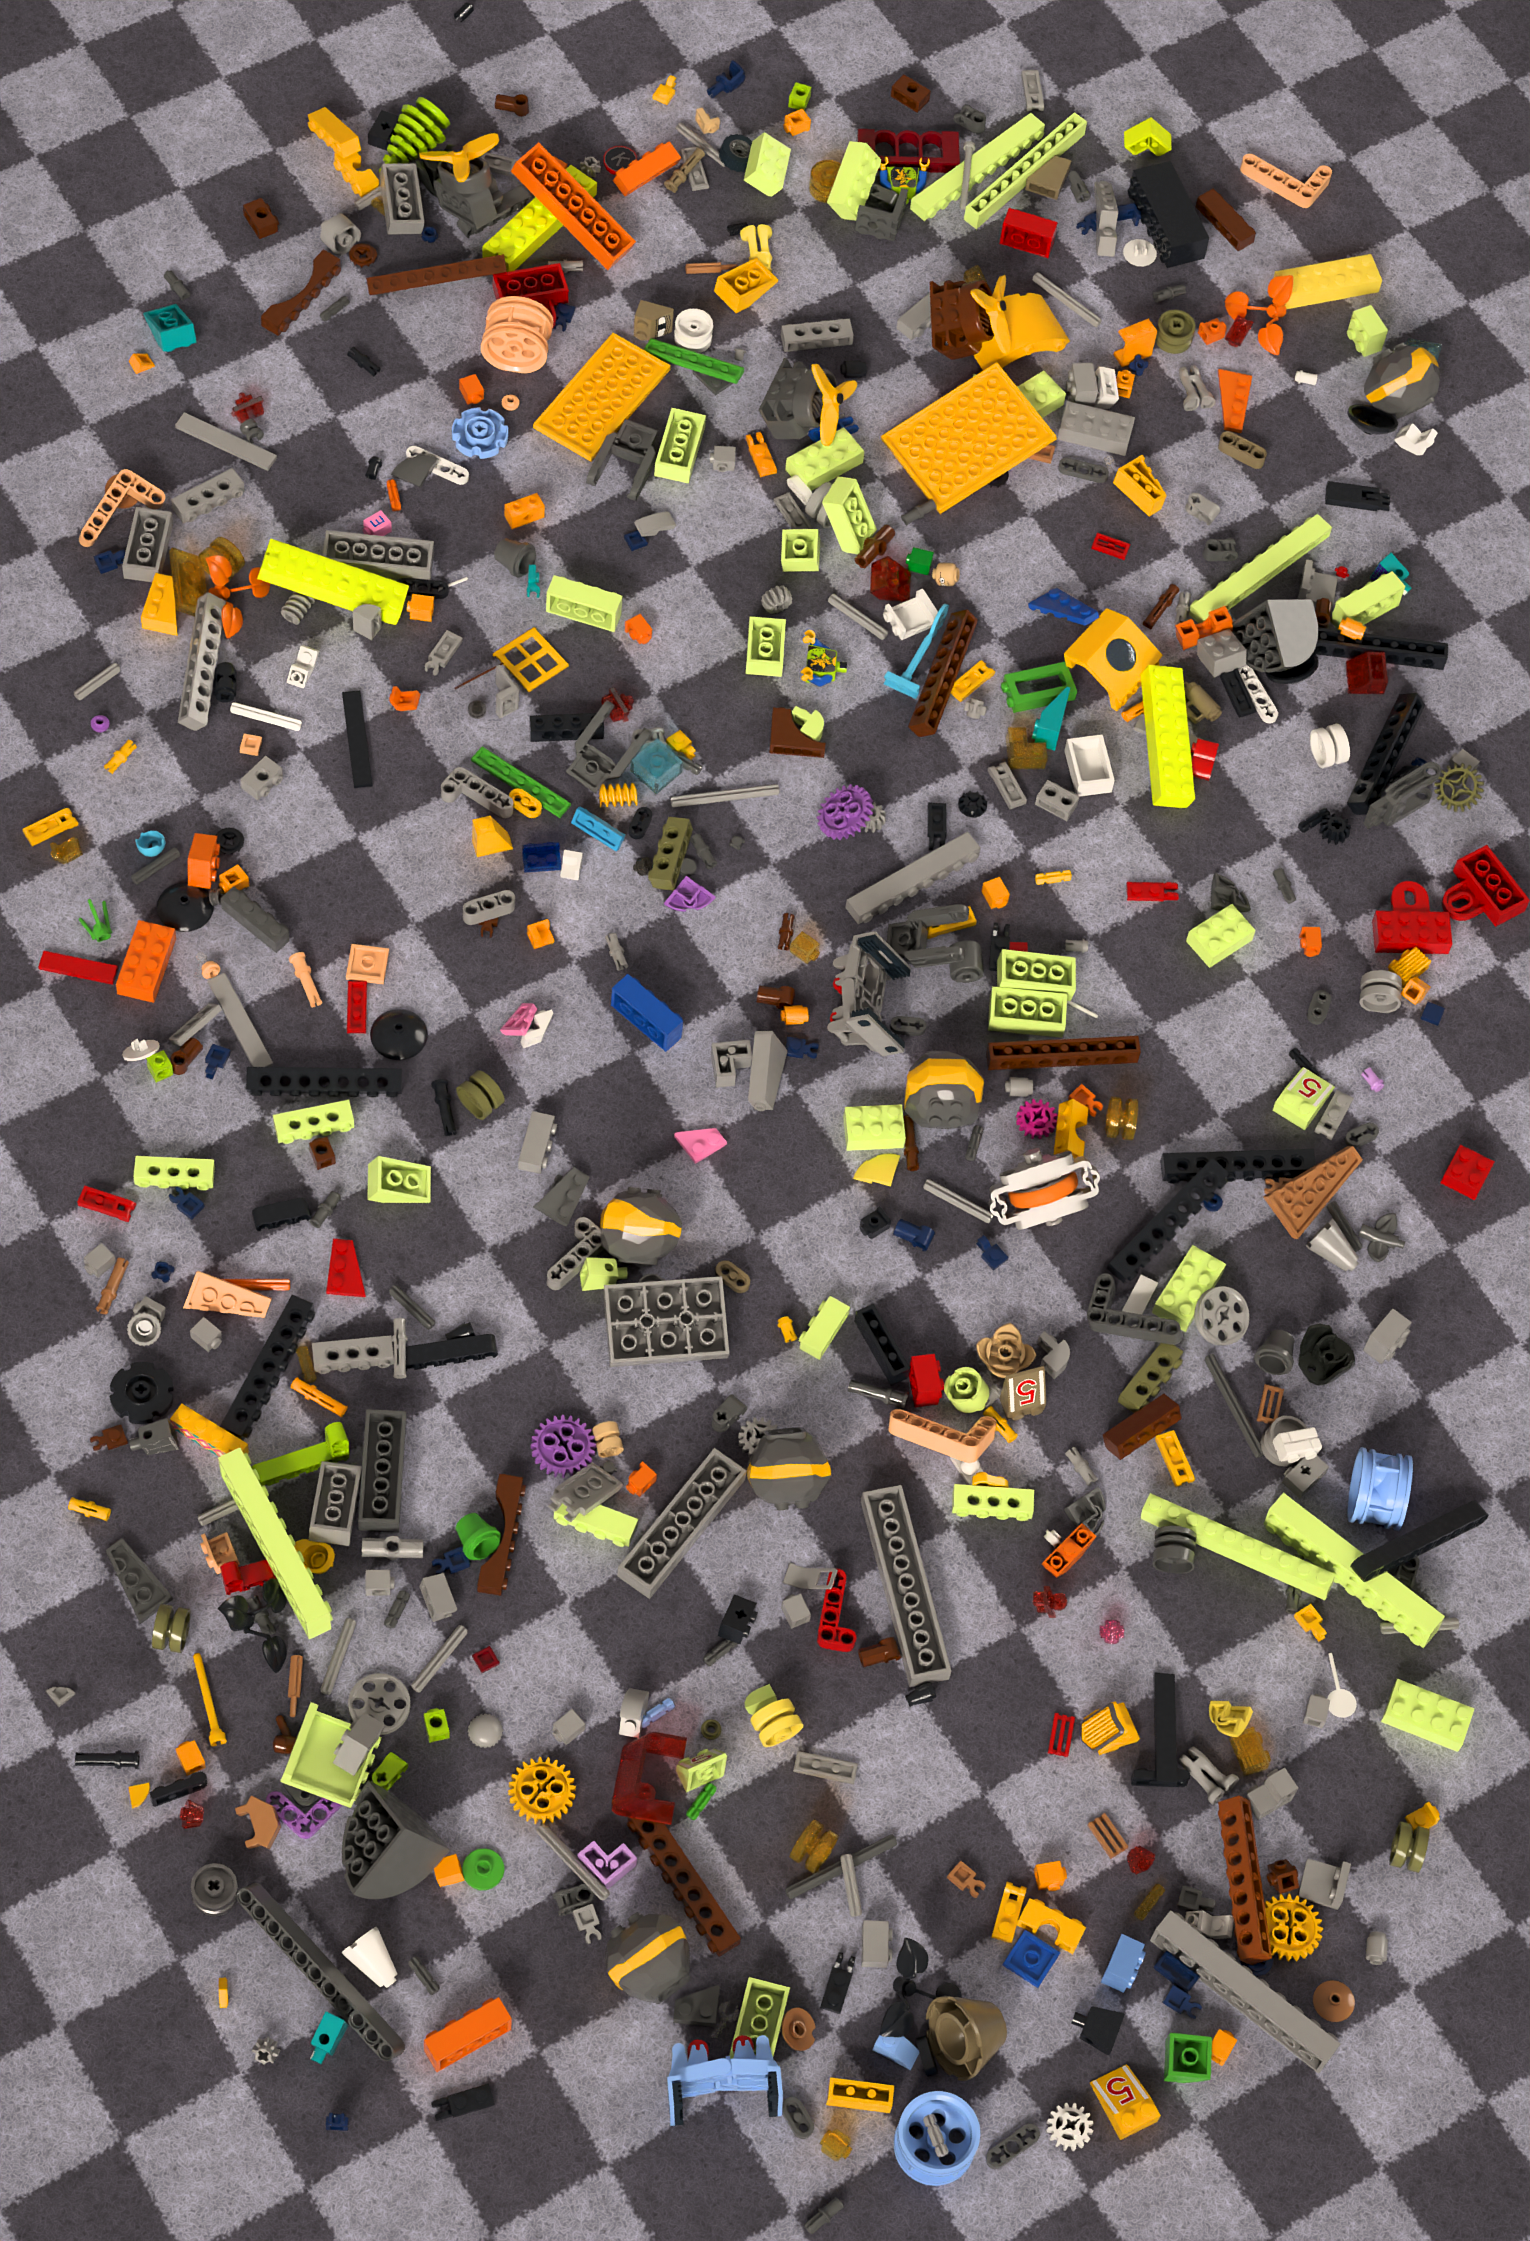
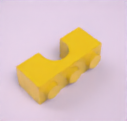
[333,152,379,197]
[1054,1099,1089,1158]
[1017,1898,1086,1954]

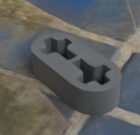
[890,1016,926,1036]
[1345,1122,1379,1148]

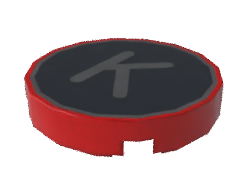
[604,146,637,175]

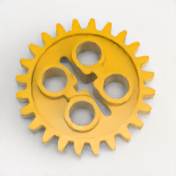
[508,1757,576,1825]
[1265,1894,1323,1962]

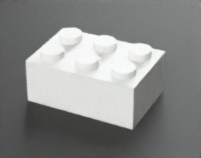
[1064,735,1115,796]

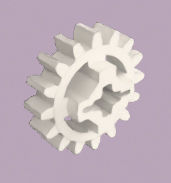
[1046,2103,1093,2151]

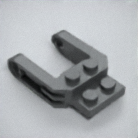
[586,419,658,501]
[566,700,652,794]
[1364,762,1441,829]
[886,904,969,968]

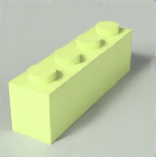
[554,1503,638,1547]

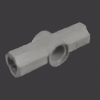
[362,1536,423,1560]

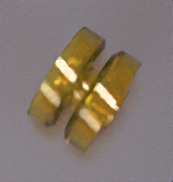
[809,160,841,203]
[198,537,245,581]
[1105,1096,1138,1141]
[789,1819,839,1874]

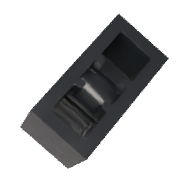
[368,110,399,151]
[718,1594,758,1644]

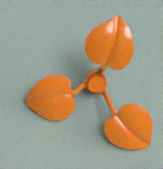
[1225,275,1293,355]
[205,555,270,638]

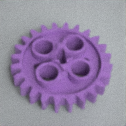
[817,784,874,840]
[531,1415,596,1478]

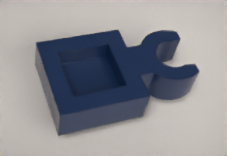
[1076,211,1097,235]
[553,303,576,332]
[785,1036,819,1059]
[169,1187,205,1220]
[432,1547,470,1575]
[1162,1984,1202,2019]
[326,2113,349,2131]

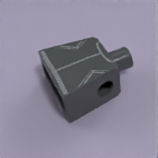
[129,1418,179,1455]

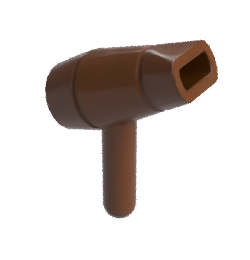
[273,1715,297,1754]

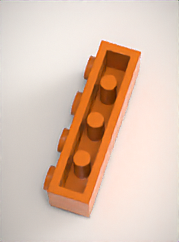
[613,141,681,196]

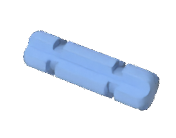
[642,1698,675,1728]

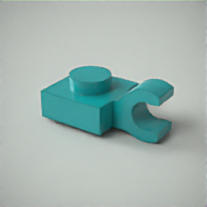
[526,565,540,598]

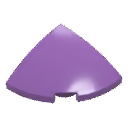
[664,876,716,912]

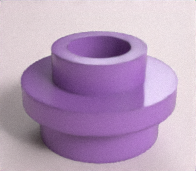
[91,715,109,732]

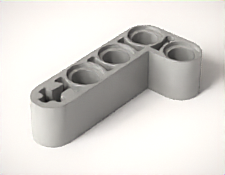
[441,767,513,818]
[547,1217,605,1290]

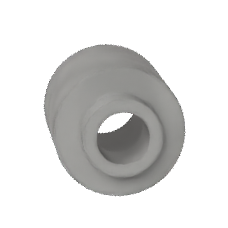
[1005,1077,1033,1097]
[1366,1932,1388,1965]

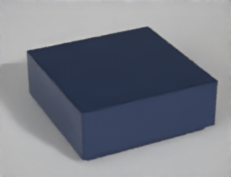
[624,530,648,551]
[1421,1002,1445,1026]

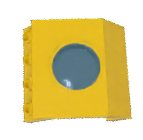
[1064,608,1163,711]

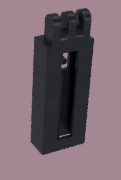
[1325,481,1390,511]

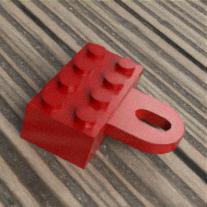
[493,263,569,329]
[1442,845,1530,927]
[1372,881,1452,954]

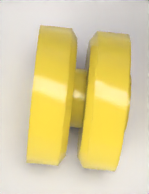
[750,1699,803,1747]

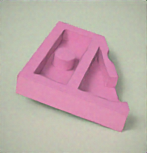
[500,1003,537,1036]
[674,1128,727,1164]

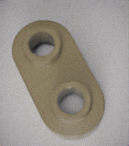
[715,1261,750,1293]

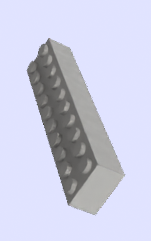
[861,1485,951,1688]
[1150,1910,1341,2073]

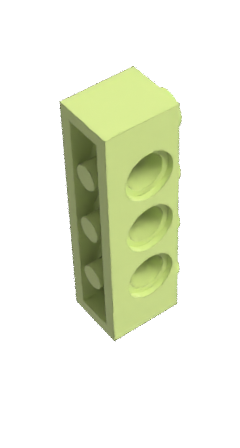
[273,1100,354,1144]
[134,1156,215,1190]
[952,1484,1034,1521]

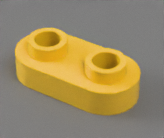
[509,788,542,818]
[972,1472,1009,1488]

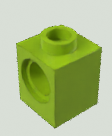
[788,82,812,111]
[146,1050,173,1083]
[424,1708,450,1743]

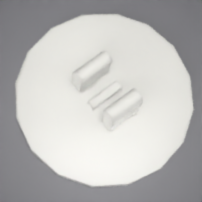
[1123,239,1157,267]
[122,1039,160,1061]

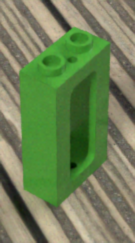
[1001,662,1077,713]

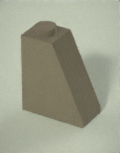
[1025,156,1071,200]

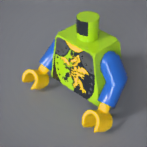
[879,157,930,204]
[801,630,847,687]

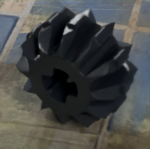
[1319,813,1351,845]

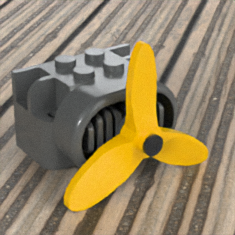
[419,133,511,229]
[759,358,857,446]

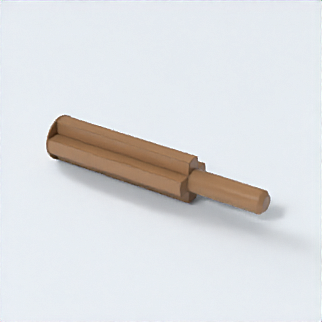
[685,262,738,274]
[288,1655,303,1717]

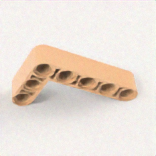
[1240,154,1332,208]
[79,469,165,547]
[888,1409,996,1463]

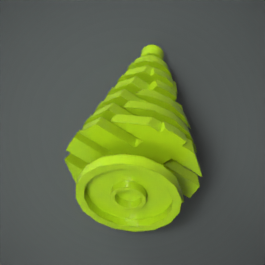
[379,97,450,173]

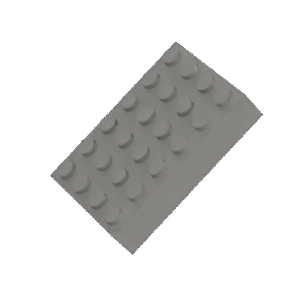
[603,1276,729,1367]

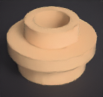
[502,395,519,411]
[201,961,220,979]

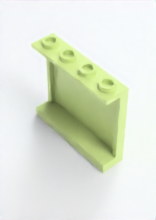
[280,1702,382,1808]

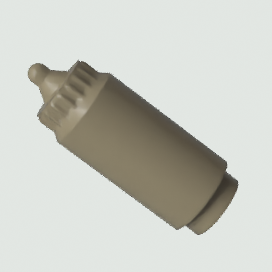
[1184,681,1222,724]

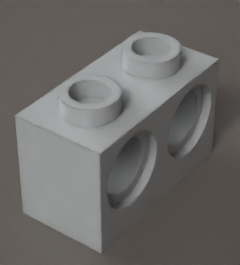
[1035,780,1079,821]

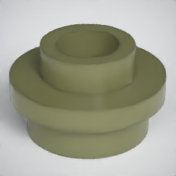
[701,1719,722,1740]

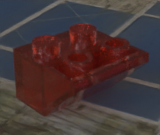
[870,556,911,602]
[1345,652,1388,694]

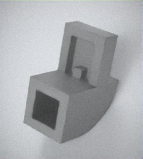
[1037,1331,1070,1379]
[619,1688,649,1738]

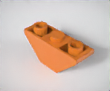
[1041,1523,1097,1578]

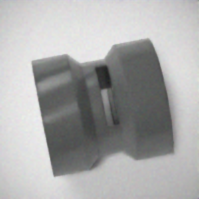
[240,419,264,444]

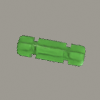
[686,1783,717,1820]

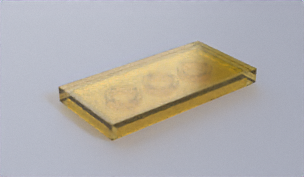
[169,547,207,617]

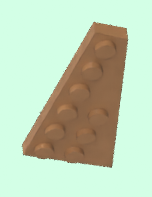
[1263,1146,1363,1239]

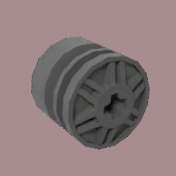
[1153,1526,1196,1574]

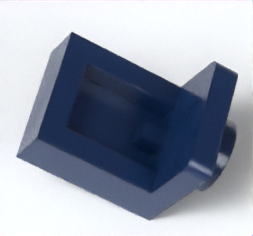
[1117,203,1141,226]

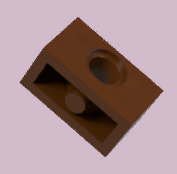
[891,74,931,113]
[243,198,279,239]

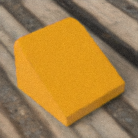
[129,353,155,374]

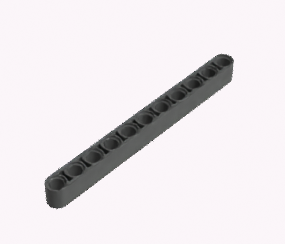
[237,1883,405,2061]

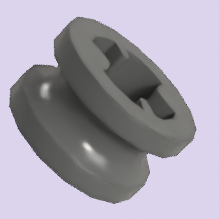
[209,888,224,906]

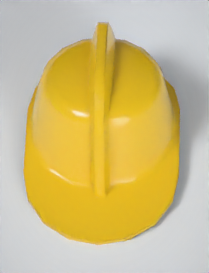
[294,1539,335,1574]

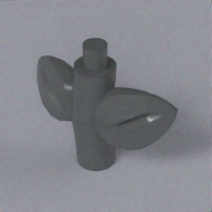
[1358,1213,1405,1262]

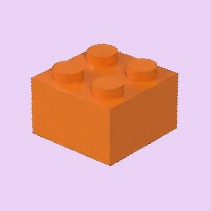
[188,833,220,889]

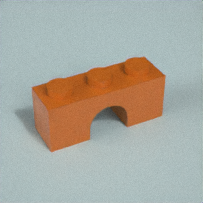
[1175,606,1233,650]

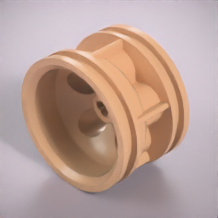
[481,296,553,373]

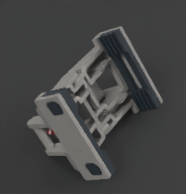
[827,931,911,1056]

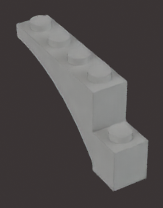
[1094,181,1118,257]

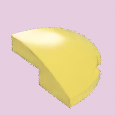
[853,1154,900,1186]
[1209,1701,1253,1737]

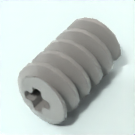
[281,591,315,625]

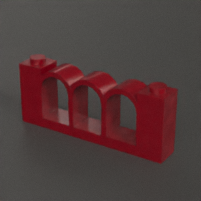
[856,129,960,173]

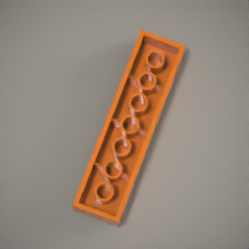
[511,142,636,270]

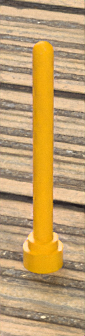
[193,1653,227,1746]

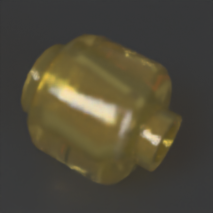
[819,2129,852,2161]

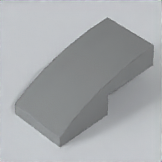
[634,512,676,537]

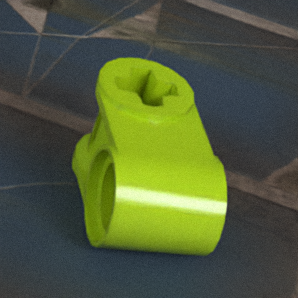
[372,1752,408,1791]

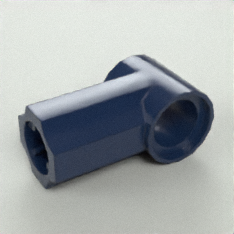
[893,1219,935,1251]

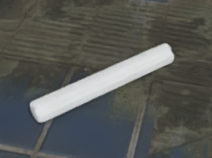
[231,702,302,731]

